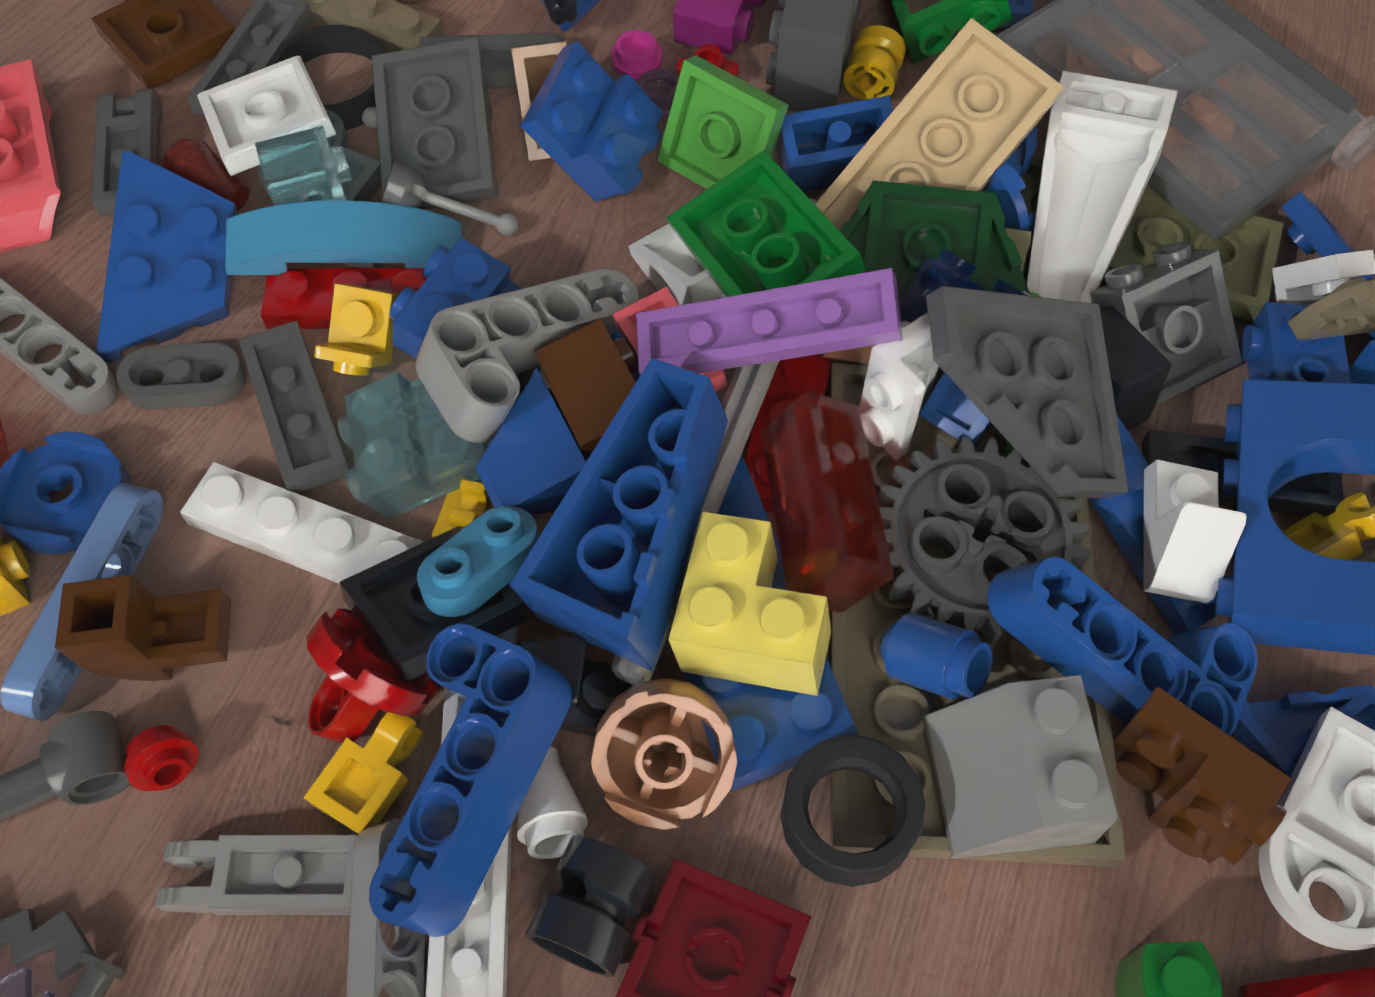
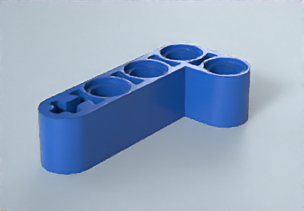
[987,557,1258,736]
[369,624,572,938]

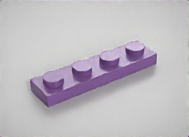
[636,268,903,375]

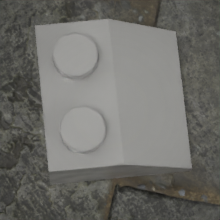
[923,675,1119,859]

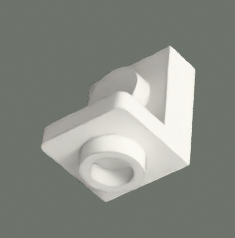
[1272,250,1375,305]

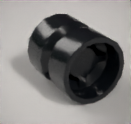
[525,835,657,977]

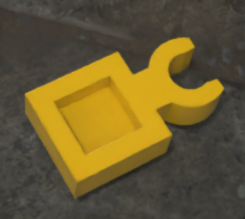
[1282,492,1375,560]

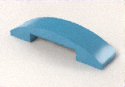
[225,200,462,275]

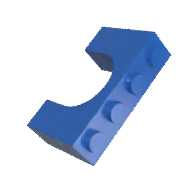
[1215,379,1375,655]

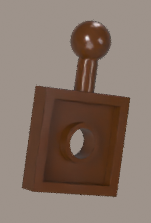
[91,0,235,89]

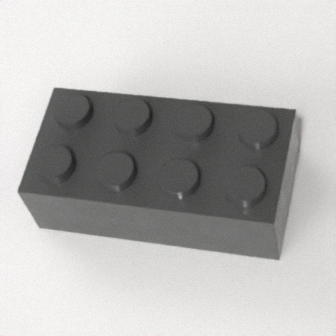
[766,0,862,112]

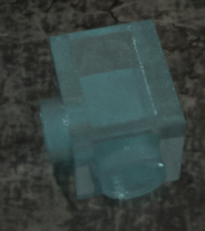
[255,126,352,206]

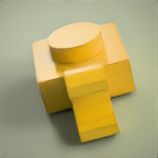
[303,712,424,835]

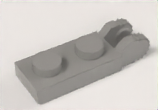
[155,835,358,915]

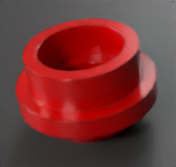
[124,725,199,791]

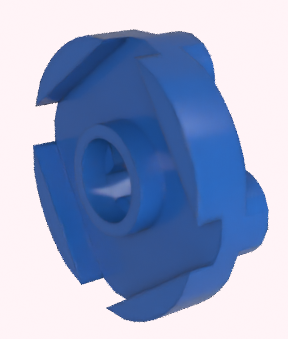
[0,432,131,554]

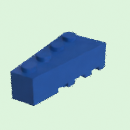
[509,358,728,672]

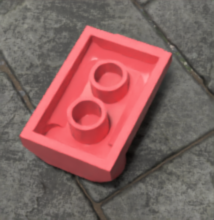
[0,59,61,253]

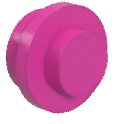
[611,30,663,80]

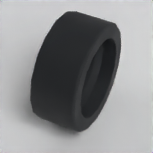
[780,734,926,887]

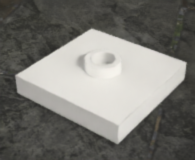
[197,55,336,176]

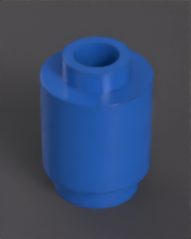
[881,612,992,699]

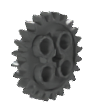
[868,437,1091,646]

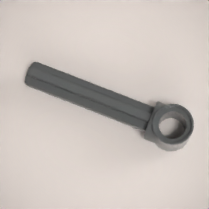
[0,711,130,821]

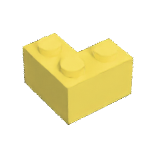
[668,512,831,696]

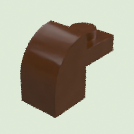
[55,575,231,681]

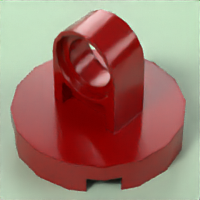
[306,608,441,744]

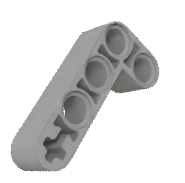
[415,268,638,443]

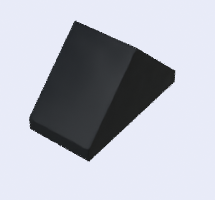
[1100,307,1172,431]

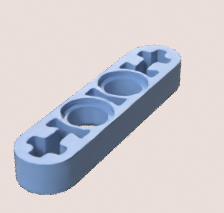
[0,482,163,721]

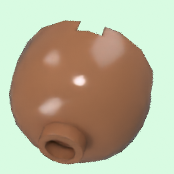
[591,678,737,830]

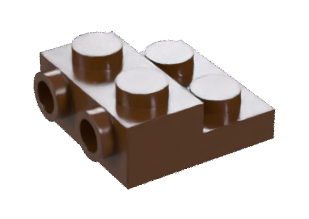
[1113,686,1292,865]

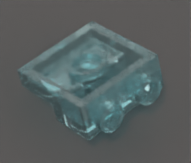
[337,371,492,519]

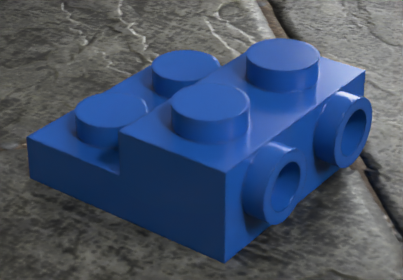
[520,41,663,202]
[389,237,523,374]

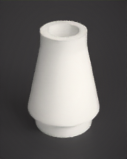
[517,747,588,859]

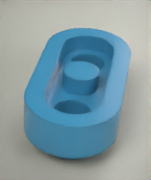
[417,506,539,617]

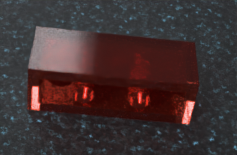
[761,390,894,613]

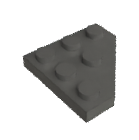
[926,286,1129,498]

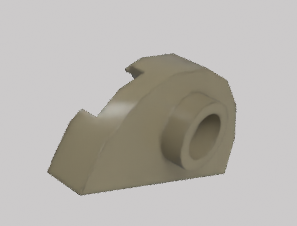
[1288,277,1375,340]

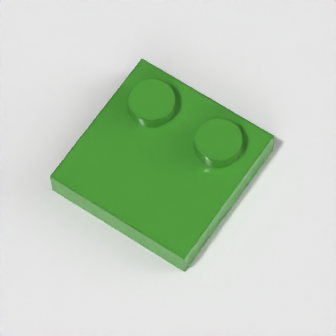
[657,56,789,189]

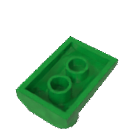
[666,150,866,297]

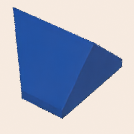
[476,368,587,515]

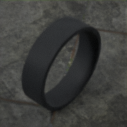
[271,25,386,132]

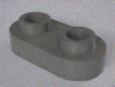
[116,342,246,409]

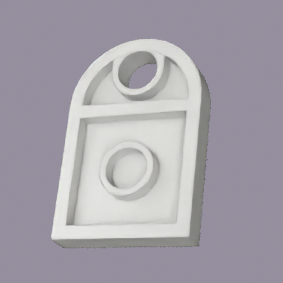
[1258,707,1375,950]

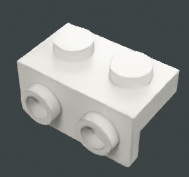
[857,313,939,460]

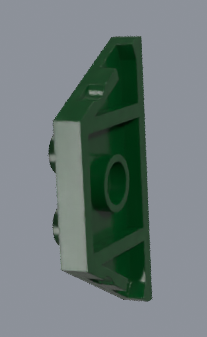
[839,180,1031,312]

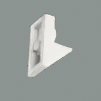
[1144,460,1246,603]

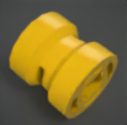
[843,25,906,100]

